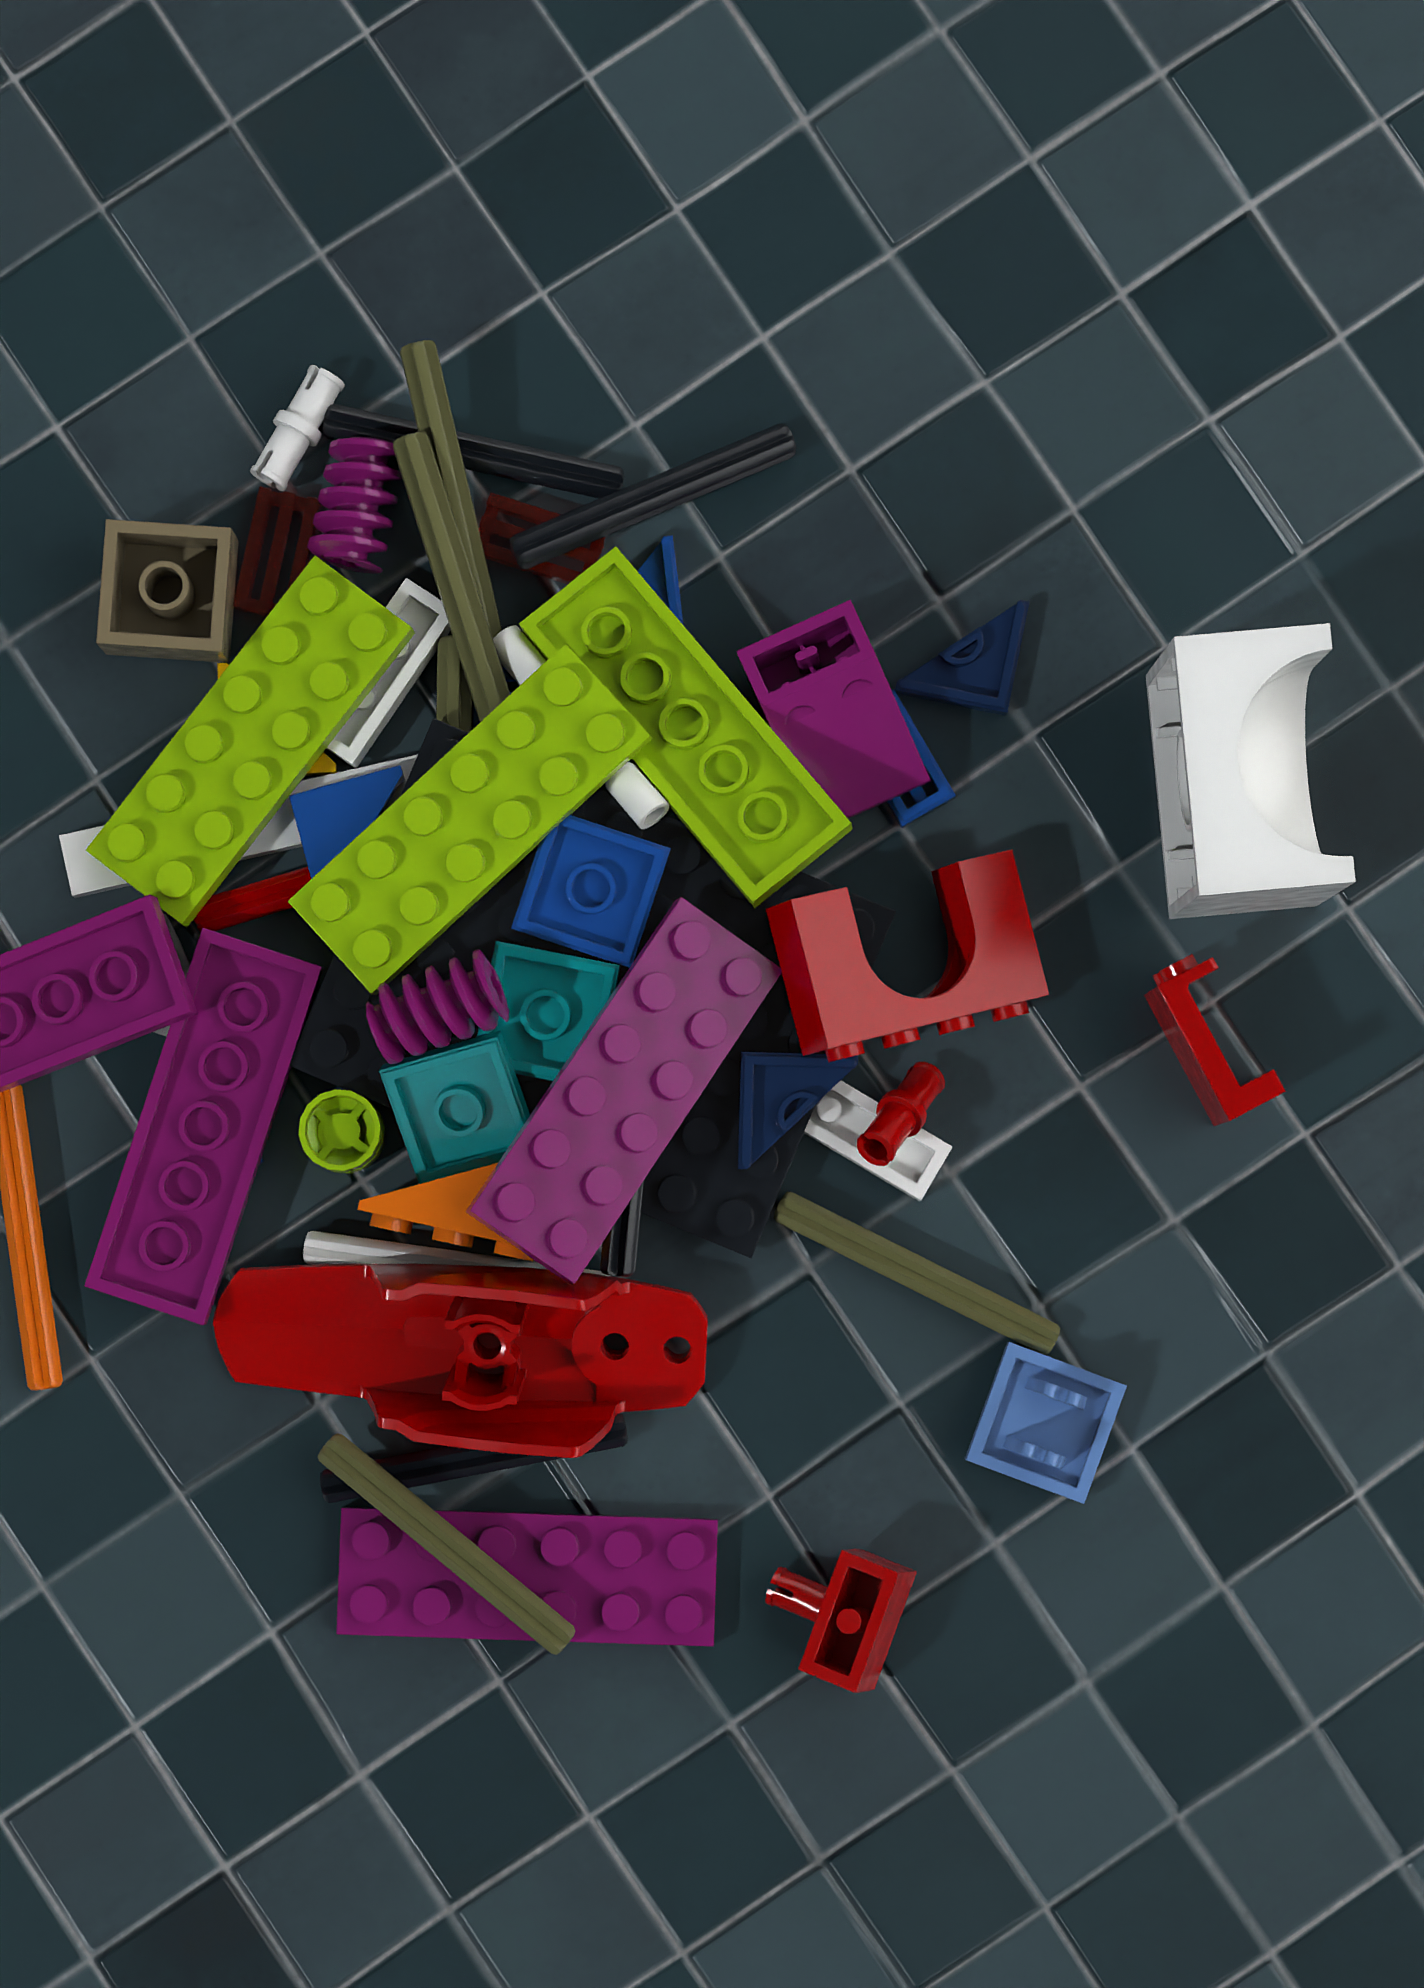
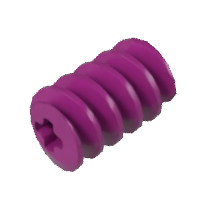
[307,437,403,574]
[366,949,509,1064]

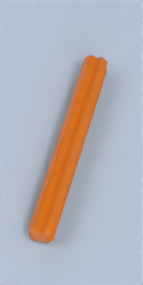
[0,1085,63,1391]

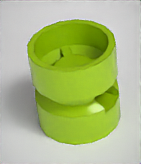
[298,1089,386,1174]

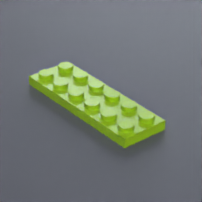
[519,546,853,908]
[86,555,415,928]
[288,643,653,995]

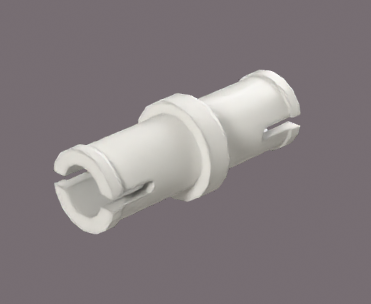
[250,365,345,491]

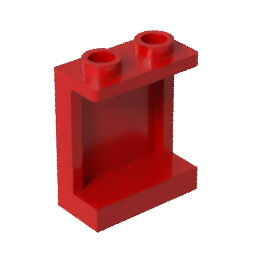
[1144,954,1286,1126]

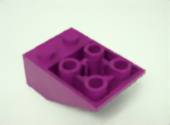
[736,599,931,819]

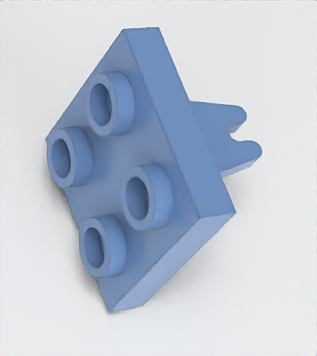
[965,1342,1127,1504]

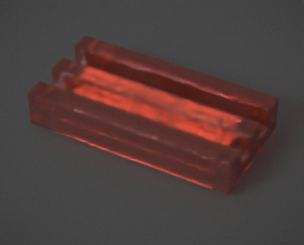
[233,486,321,616]
[479,492,607,584]

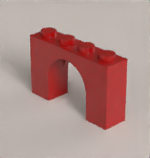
[766,849,1049,1063]

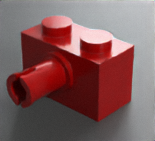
[765,1549,917,1693]

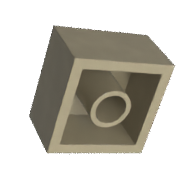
[96,519,239,663]

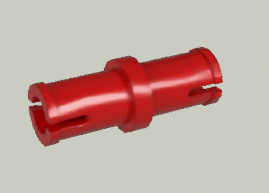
[857,1062,945,1166]

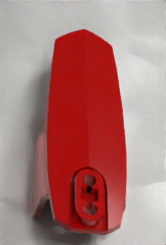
[213,1263,708,1458]

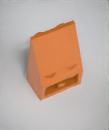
[357,1163,534,1262]

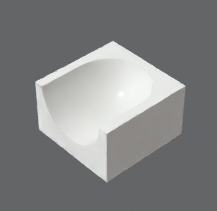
[1146,623,1356,919]

